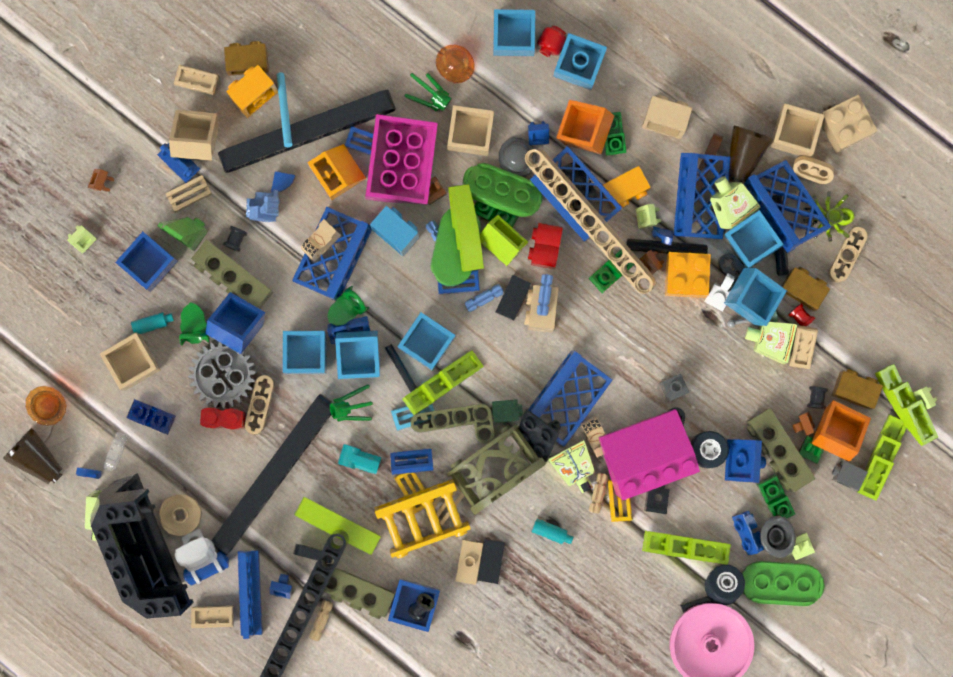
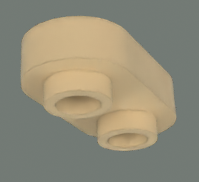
[793,156,834,184]

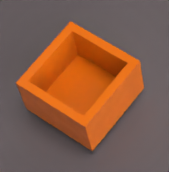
[556,100,614,154]
[812,400,871,462]

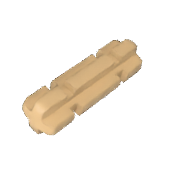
[589,473,608,514]
[309,600,333,641]

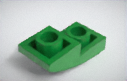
[604,112,627,156]
[474,201,519,228]
[588,249,635,294]
[756,474,796,518]

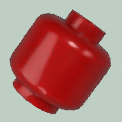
[537,25,566,57]

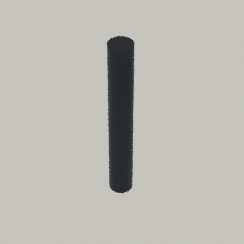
[385,344,417,392]

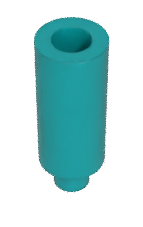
[131,312,174,334]
[531,518,574,544]

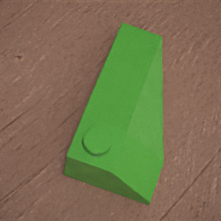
[157,217,208,251]

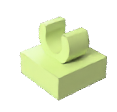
[636,204,661,229]
[67,225,97,254]
[913,386,937,410]
[792,533,815,560]

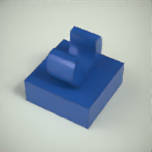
[528,121,549,145]
[269,574,292,599]

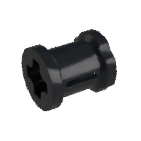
[223,226,247,252]
[807,386,828,409]
[408,593,435,621]

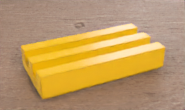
[395,472,433,514]
[607,480,632,522]

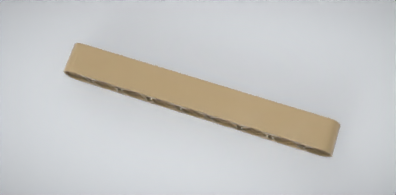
[525,148,656,294]

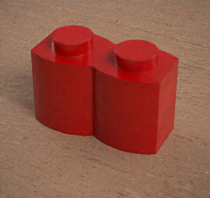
[528,223,563,270]
[200,408,246,430]

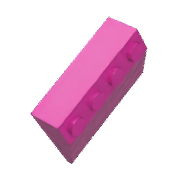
[365,114,438,205]
[598,409,700,500]

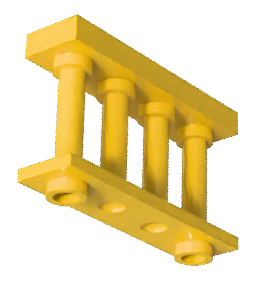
[374,479,471,558]

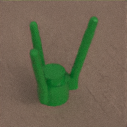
[404,73,452,112]
[330,384,373,422]

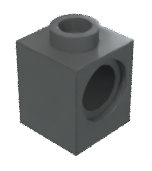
[659,374,689,402]
[832,461,867,491]

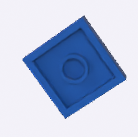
[725,439,766,483]

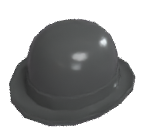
[498,137,536,177]
[760,516,796,558]

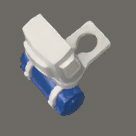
[175,529,229,586]

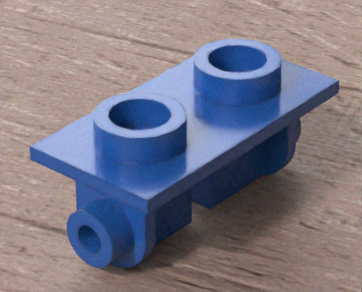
[157,143,200,183]
[327,316,370,344]
[732,510,765,555]

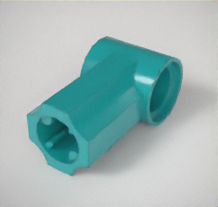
[337,444,382,474]

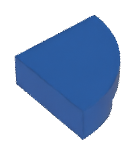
[271,172,296,192]
[651,226,673,245]
[76,467,102,479]

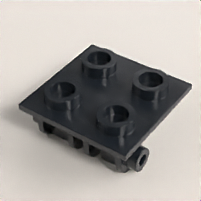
[518,409,561,463]

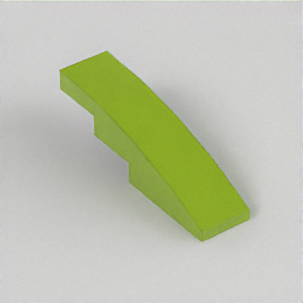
[448,184,484,272]
[402,350,484,415]
[875,364,938,446]
[857,414,907,501]
[294,497,381,555]
[642,531,731,565]

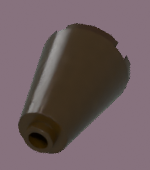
[729,125,773,183]
[3,428,63,484]

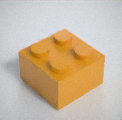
[226,65,278,119]
[665,252,711,298]

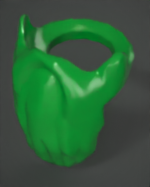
[327,286,370,326]
[179,302,210,346]

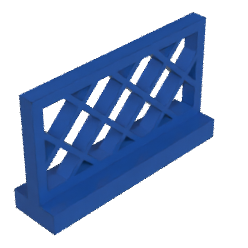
[530,146,623,242]
[673,153,730,239]
[744,160,831,253]
[292,207,372,301]
[528,350,612,447]
[237,550,263,639]

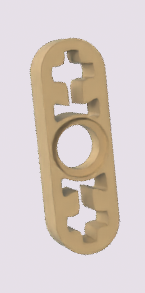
[829,227,867,283]
[245,375,275,435]

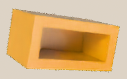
[603,166,651,209]

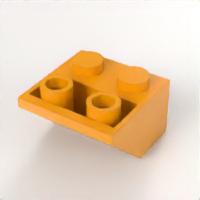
[307,144,366,200]

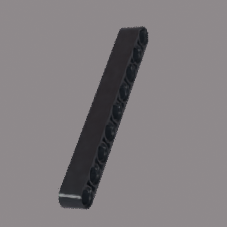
[218,90,396,173]
[211,394,333,556]
[260,530,349,677]

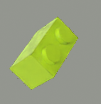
[479,215,528,266]

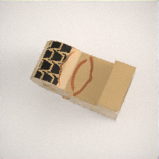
[301,219,342,261]
[580,416,605,458]

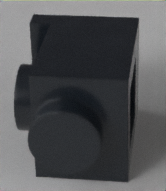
[644,485,670,514]

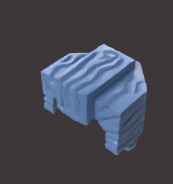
[246,190,280,222]

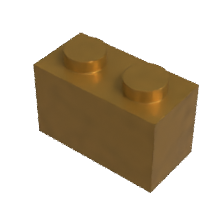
[224,41,269,76]
[781,267,830,312]
[831,369,883,410]

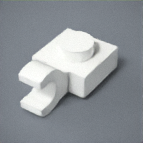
[704,273,735,312]

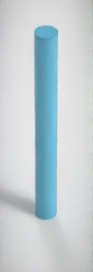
[276,72,292,147]

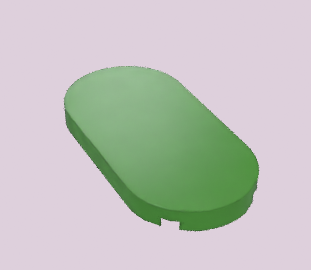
[462,163,543,217]
[430,209,481,286]
[742,561,825,606]

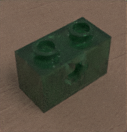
[492,399,523,424]

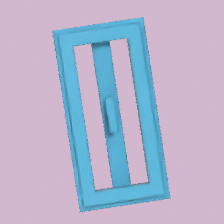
[391,404,436,431]

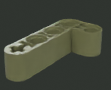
[411,404,494,444]

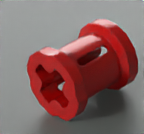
[788,303,815,327]

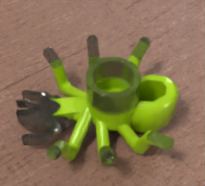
[803,191,855,242]

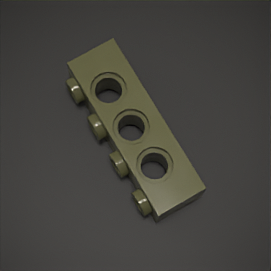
[191,239,274,309]
[746,408,816,492]
[315,568,395,619]

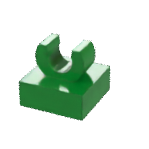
[799,436,824,464]

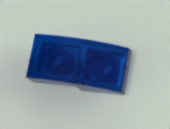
[126,399,176,435]

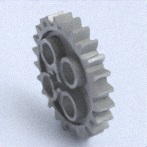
[188,342,257,409]

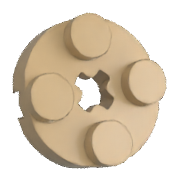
[159,494,202,536]

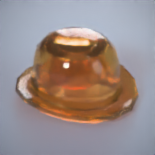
[435,45,475,83]
[25,386,67,426]

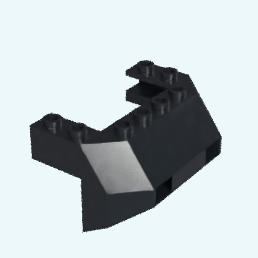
[91,473,194,619]

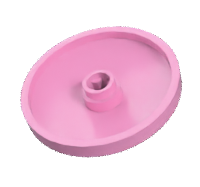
[669,603,754,677]

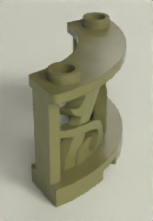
[447,424,546,515]

